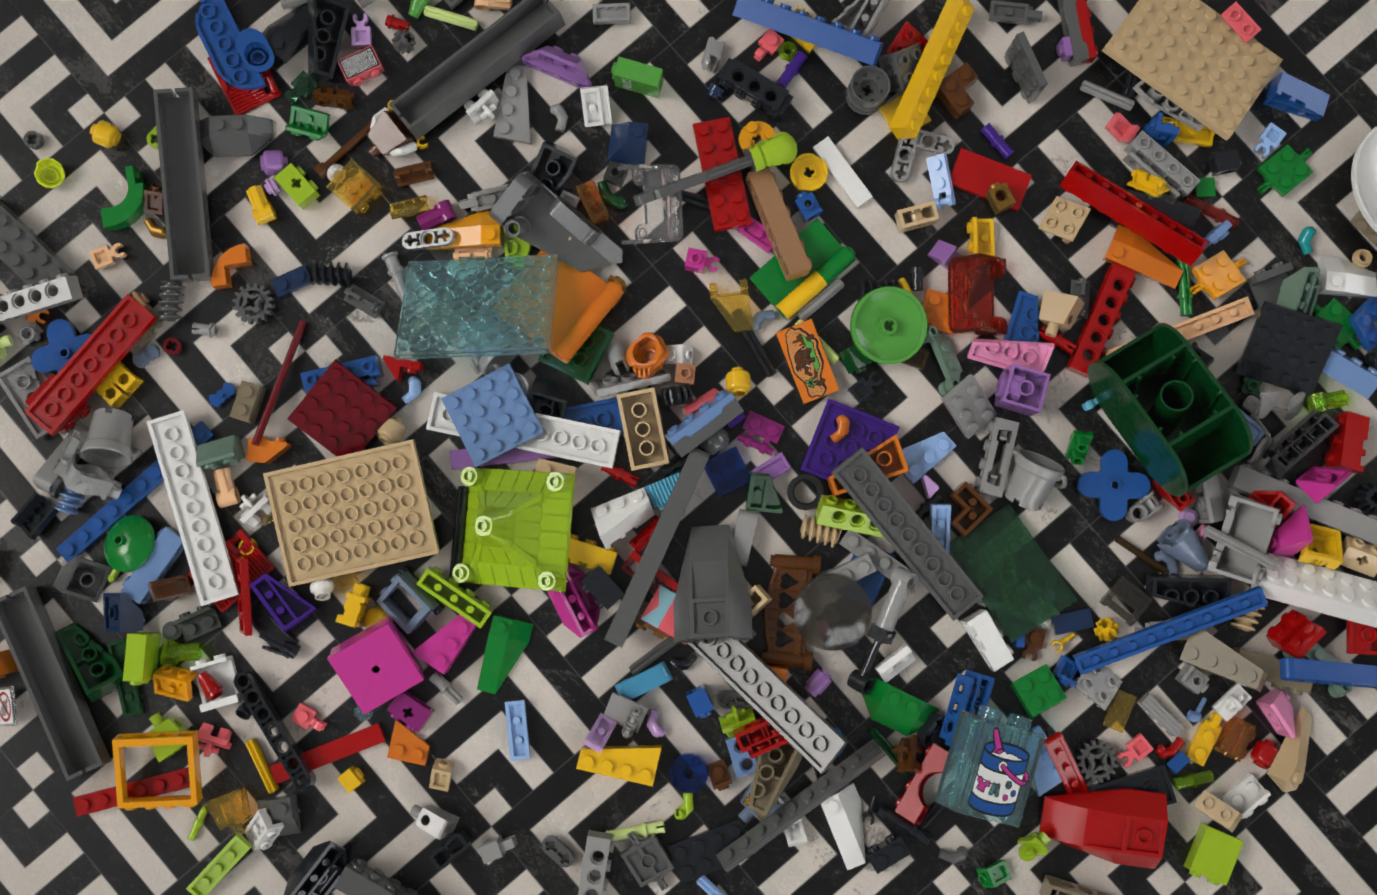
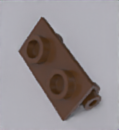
[313,86,355,110]
[393,160,435,187]

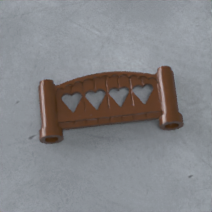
[762,554,821,671]

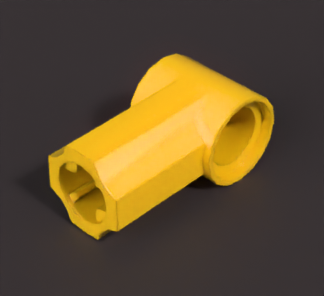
[246,185,277,226]

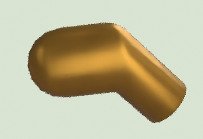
[144,218,167,239]

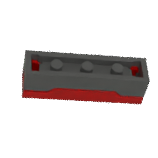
[1057,0,1098,67]

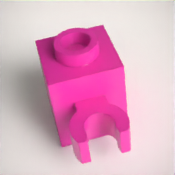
[685,247,720,274]

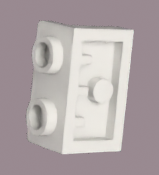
[874,644,916,682]
[1220,773,1271,819]
[244,808,284,851]

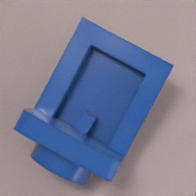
[1052,655,1078,688]

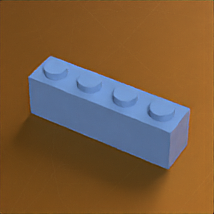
[1322,347,1377,399]
[121,527,184,604]

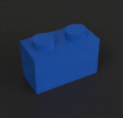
[686,684,714,719]

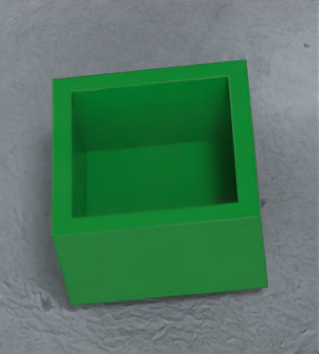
[1010,664,1067,719]

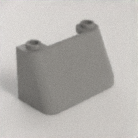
[1207,493,1283,585]

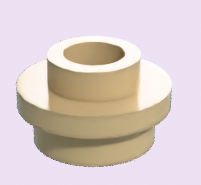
[1352,249,1372,268]

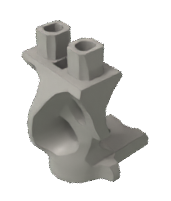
[52,429,122,500]

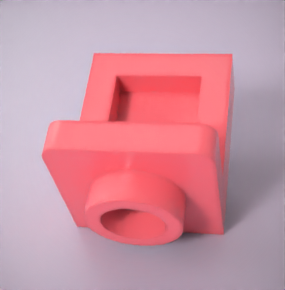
[1104,113,1140,142]

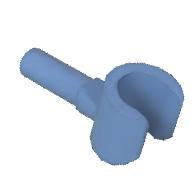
[1186,697,1207,722]

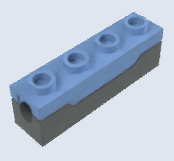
[665,390,744,458]

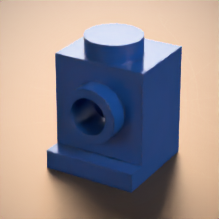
[794,191,823,223]

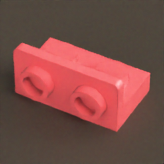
[1221,2,1262,43]

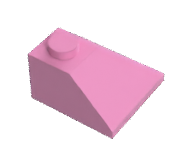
[1255,689,1296,739]

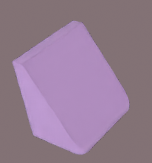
[921,475,939,499]

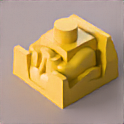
[1298,524,1343,570]

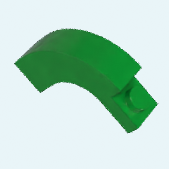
[101,165,149,231]

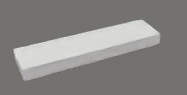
[812,137,873,209]

